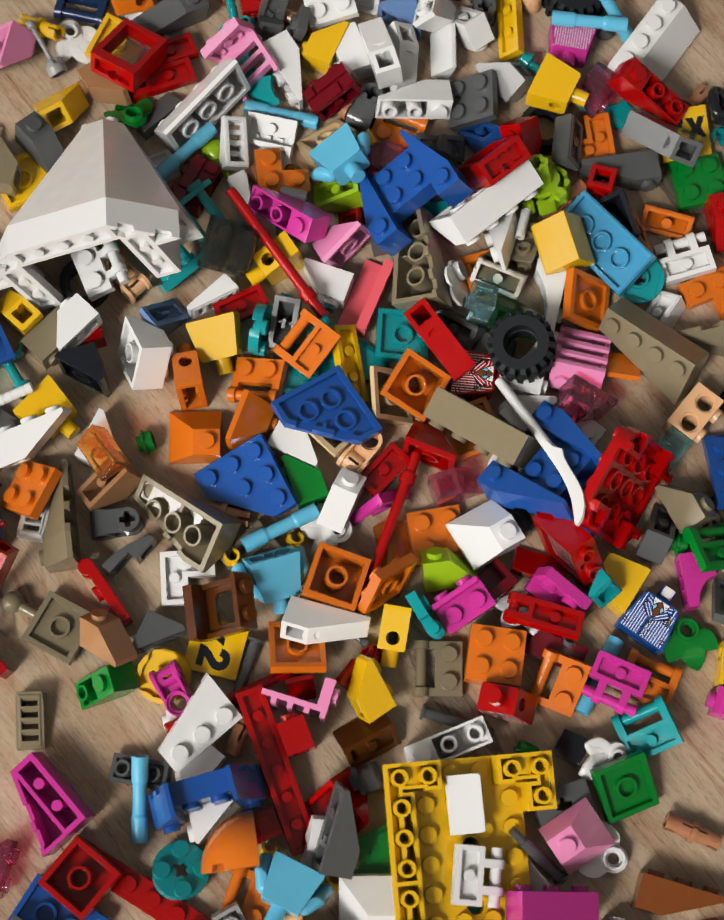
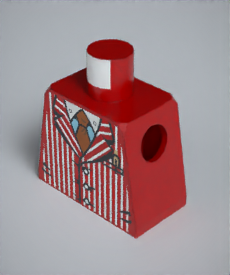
[450,349,510,401]
[477,682,538,726]

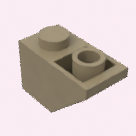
[0,136,23,196]

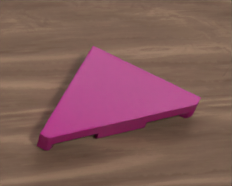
[349,489,413,526]

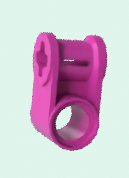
[149,659,194,716]

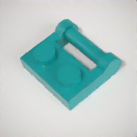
[611,694,684,758]

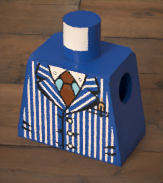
[614,585,679,656]

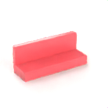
[337,258,394,339]

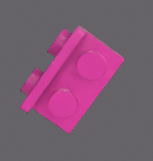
[524,566,592,610]
[431,574,497,635]

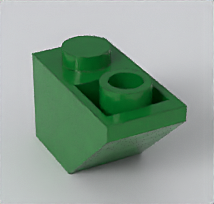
[280,454,329,509]
[75,661,141,710]

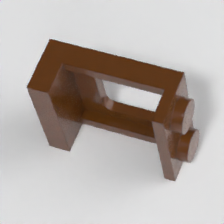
[182,571,258,642]

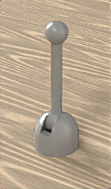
[26,20,68,79]

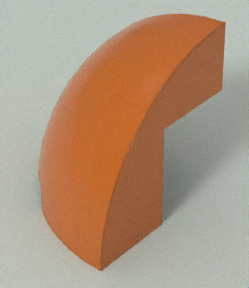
[201,809,260,875]

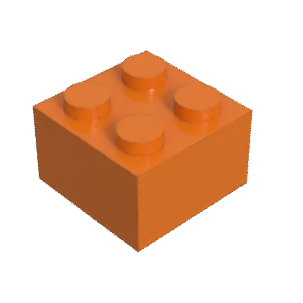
[299,542,371,612]
[463,623,527,688]

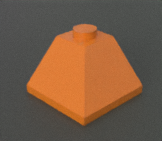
[379,348,451,422]
[225,389,279,452]
[169,411,223,464]

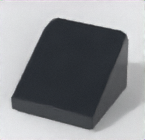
[552,729,589,767]

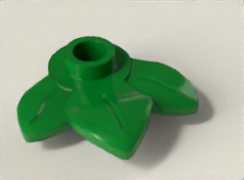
[104,98,153,129]
[664,616,718,671]

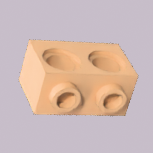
[662,382,724,448]

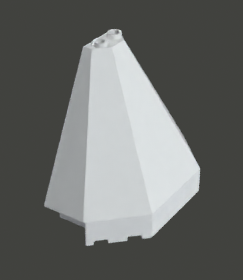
[0,117,204,311]

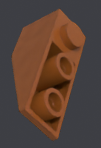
[631,869,724,915]

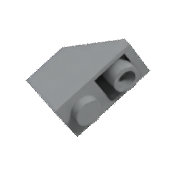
[474,62,534,102]

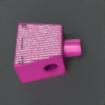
[548,23,597,69]

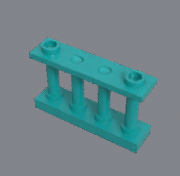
[124,179,247,294]

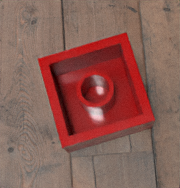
[37,836,124,920]

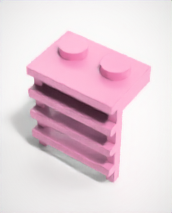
[200,17,280,102]
[547,323,611,398]
[261,677,341,725]

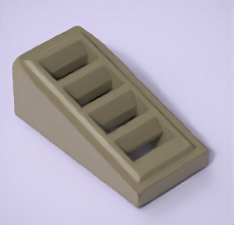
[15,691,47,750]

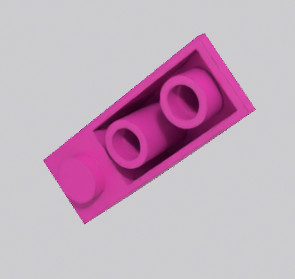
[248,184,331,243]

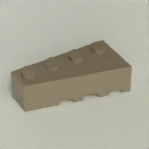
[391,206,453,311]
[599,297,710,405]
[423,387,541,468]

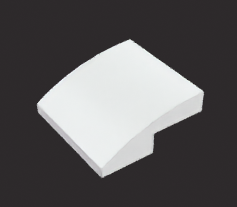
[247,110,299,170]

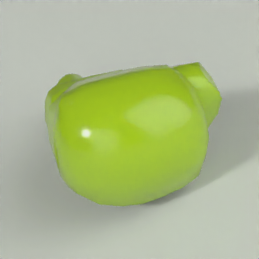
[201,138,231,180]

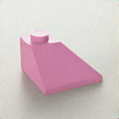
[0,20,36,69]
[312,221,371,269]
[538,797,616,875]

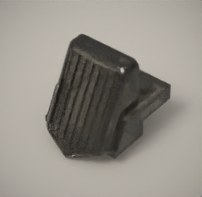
[197,214,258,277]

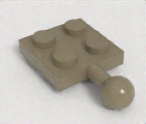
[2,590,90,666]

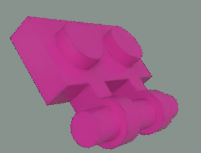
[581,650,652,717]

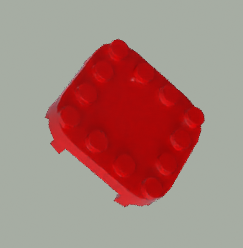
[572,426,675,550]

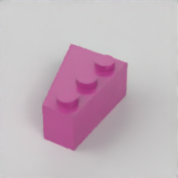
[10,752,95,857]
[505,885,599,920]

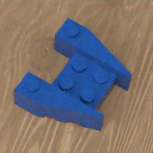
[359,129,474,257]
[476,400,601,521]
[148,764,268,834]

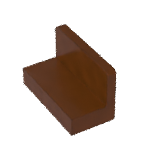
[333,713,402,768]

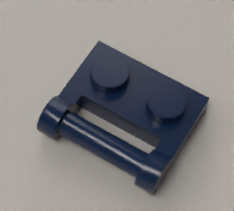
[54,0,110,27]

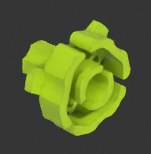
[520,154,572,216]

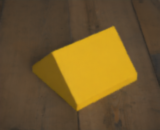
[531,210,595,275]

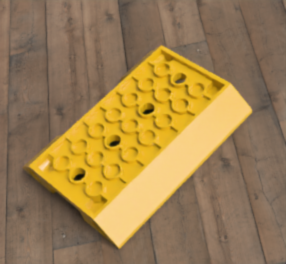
[382,750,558,920]

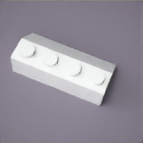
[604,0,700,82]
[154,59,251,153]
[429,159,544,246]

